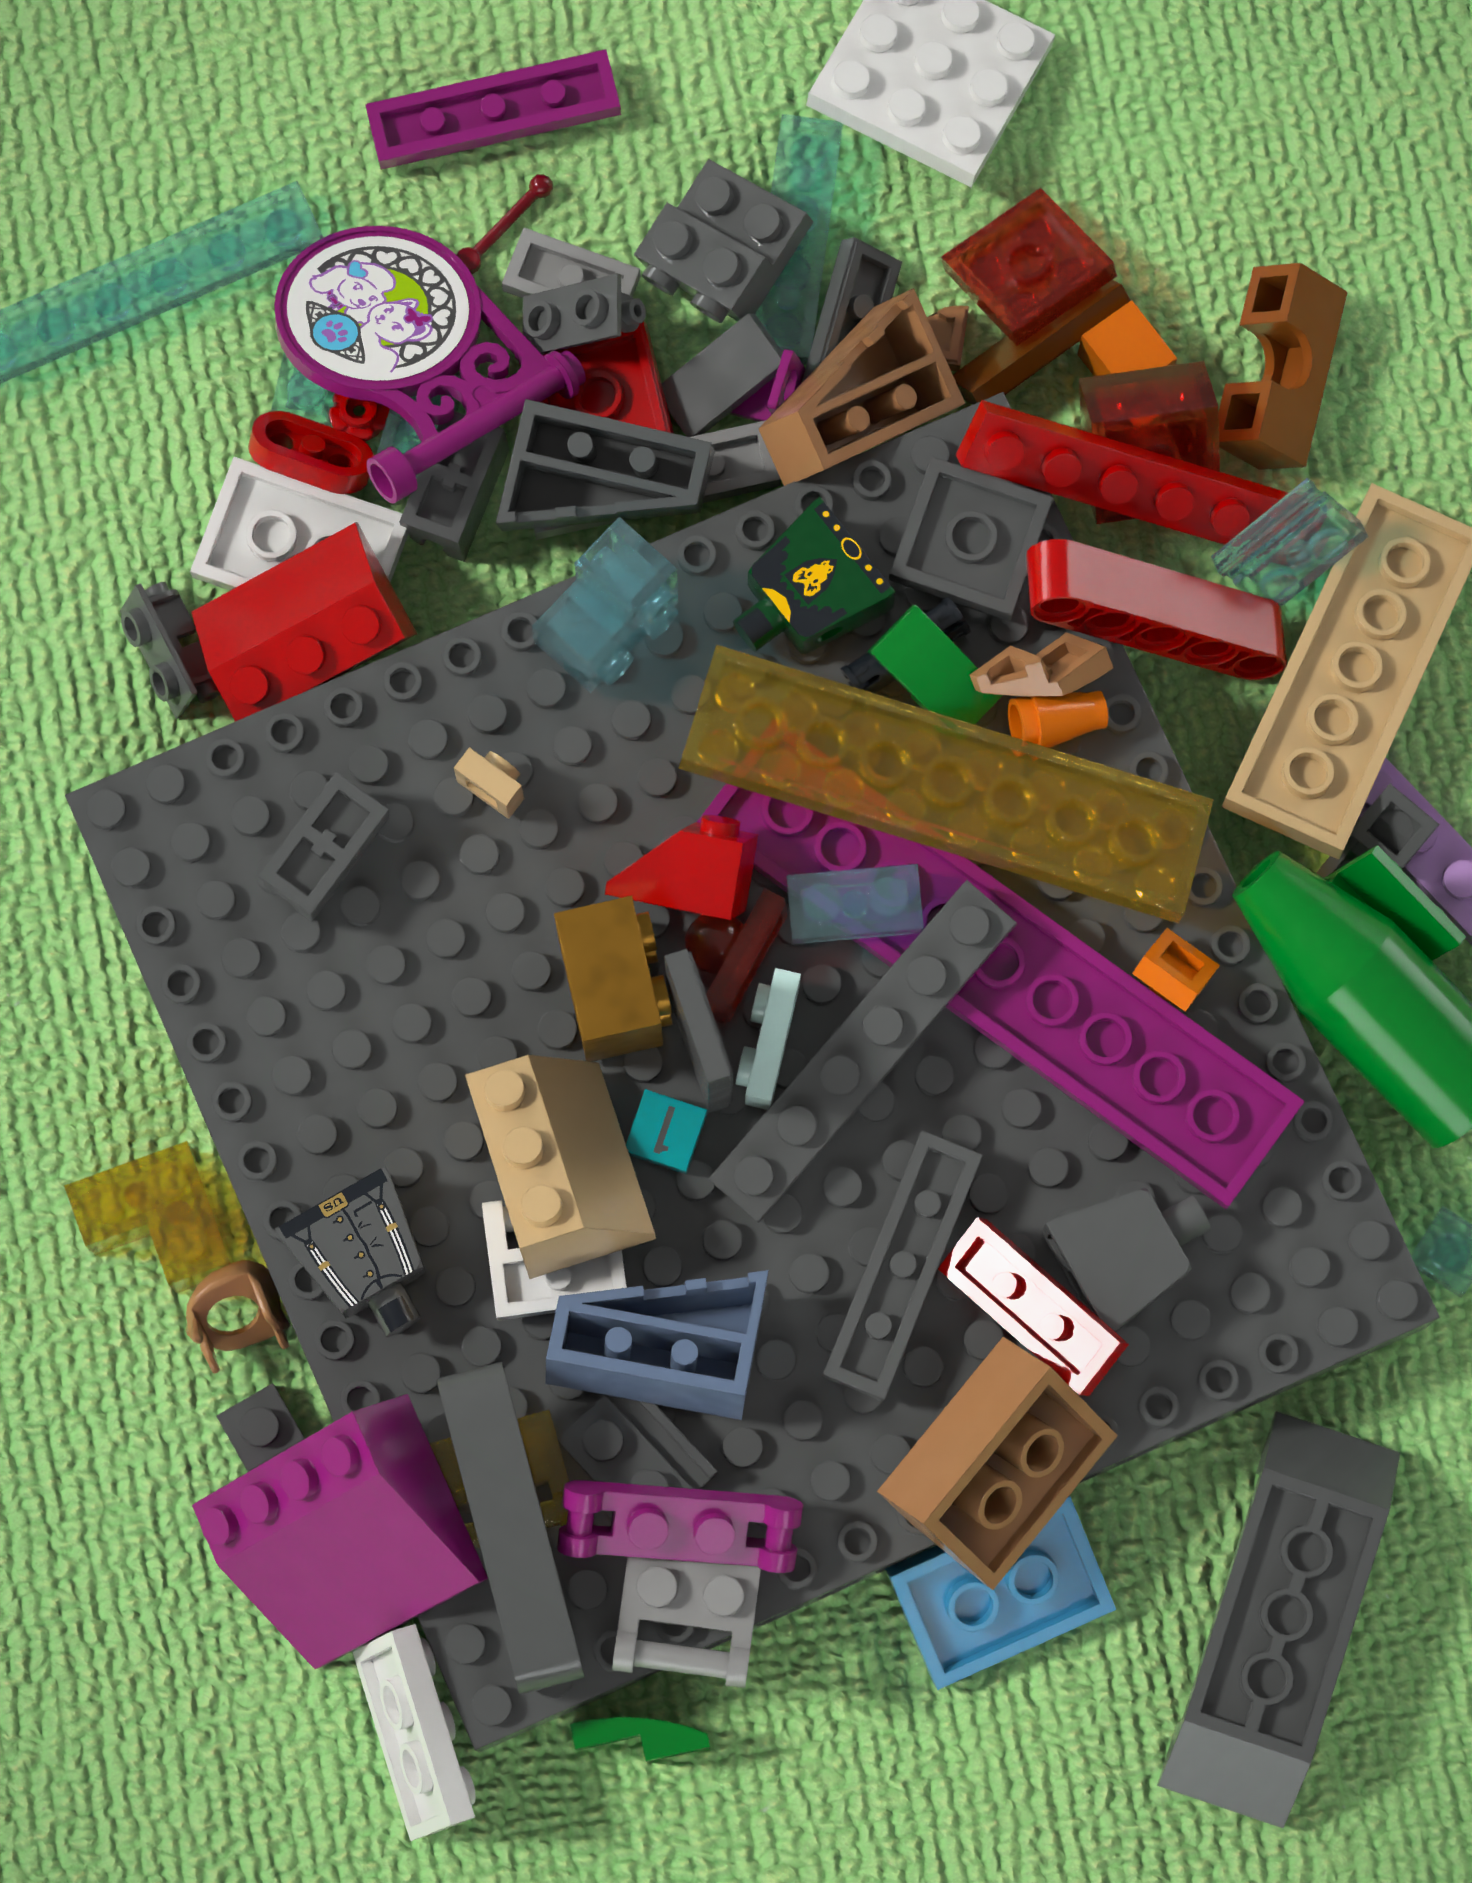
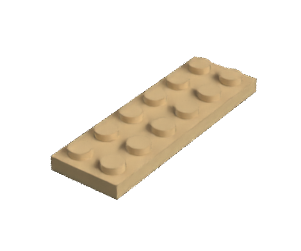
[1222,483,1472,860]

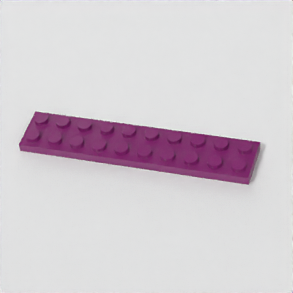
[697,720,1305,1210]

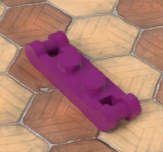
[557,1480,803,1573]

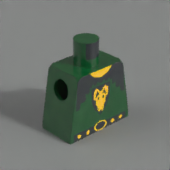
[733,497,896,654]

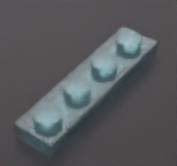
[755,114,843,365]

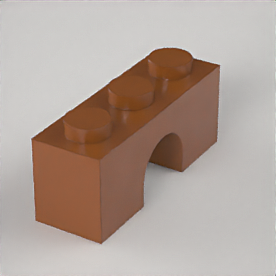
[1211,263,1347,470]

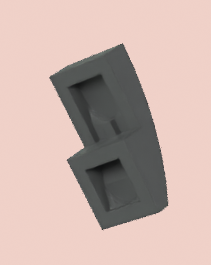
[1316,784,1440,878]

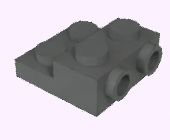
[634,159,814,323]

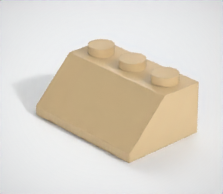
[465,1055,656,1279]

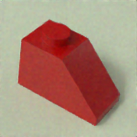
[605,815,758,920]

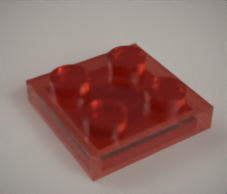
[941,187,1117,346]

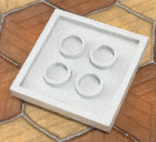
[806,0,1055,188]

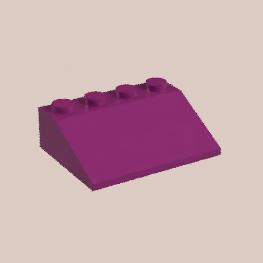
[192,1394,488,1669]

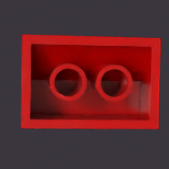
[191,522,417,722]

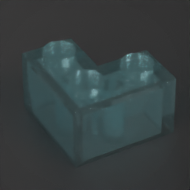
[532,517,679,693]

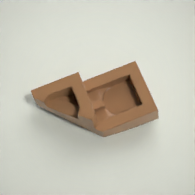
[970,632,1113,696]

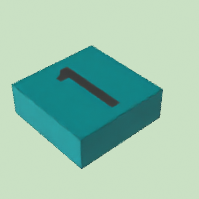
[626,1089,708,1174]

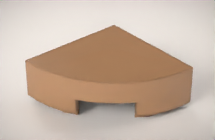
[927,306,969,371]

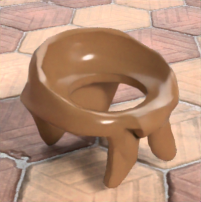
[186,1260,290,1374]

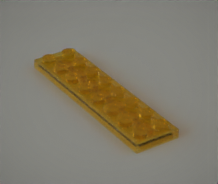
[679,644,1214,924]

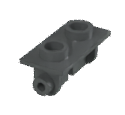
[523,273,646,355]
[120,582,220,719]

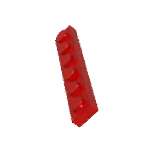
[956,400,1324,566]

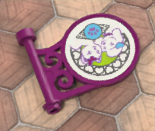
[274,226,586,504]

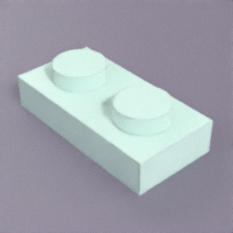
[735,968,801,1110]

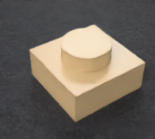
[454,747,524,819]

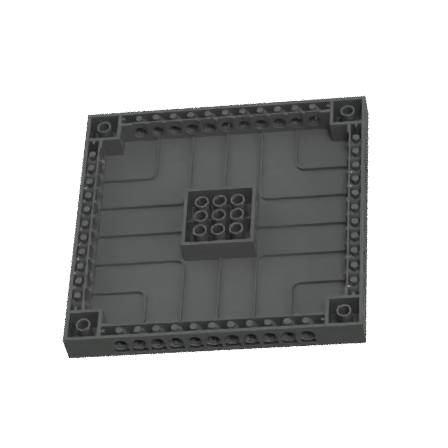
[65,392,1440,1752]

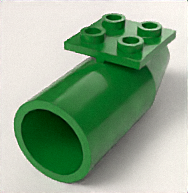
[1232,845,1472,1148]

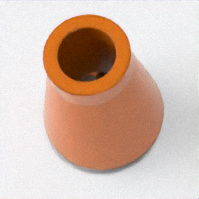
[1008,690,1108,753]

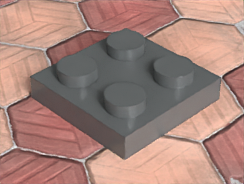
[889,456,1053,621]

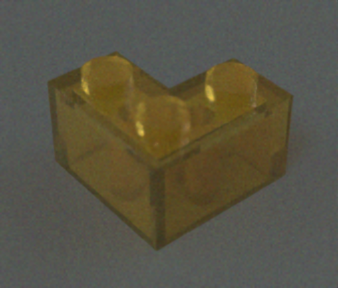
[64,1141,234,1293]

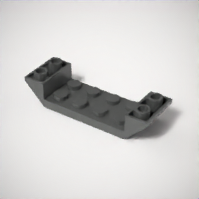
[1157,1411,1400,1828]

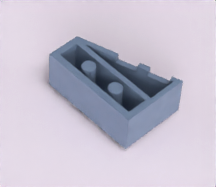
[545,1270,769,1420]

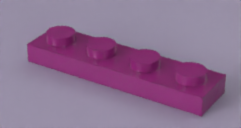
[365,49,621,170]

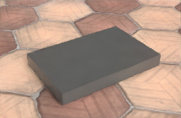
[664,949,733,1113]

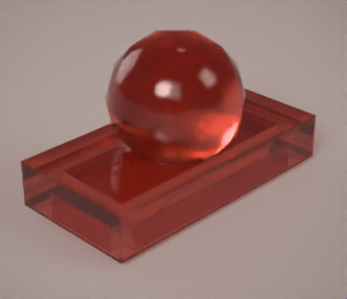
[685,888,788,1025]

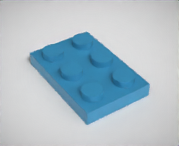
[885,1495,1116,1690]

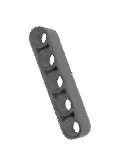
[437,1362,585,1695]

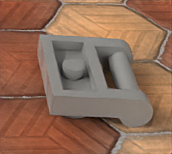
[612,1557,761,1688]

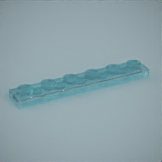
[0,181,323,384]

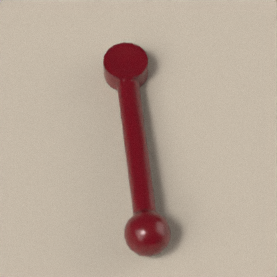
[457,174,553,274]

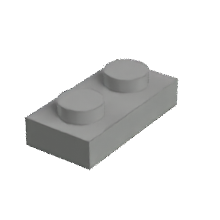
[502,228,641,298]

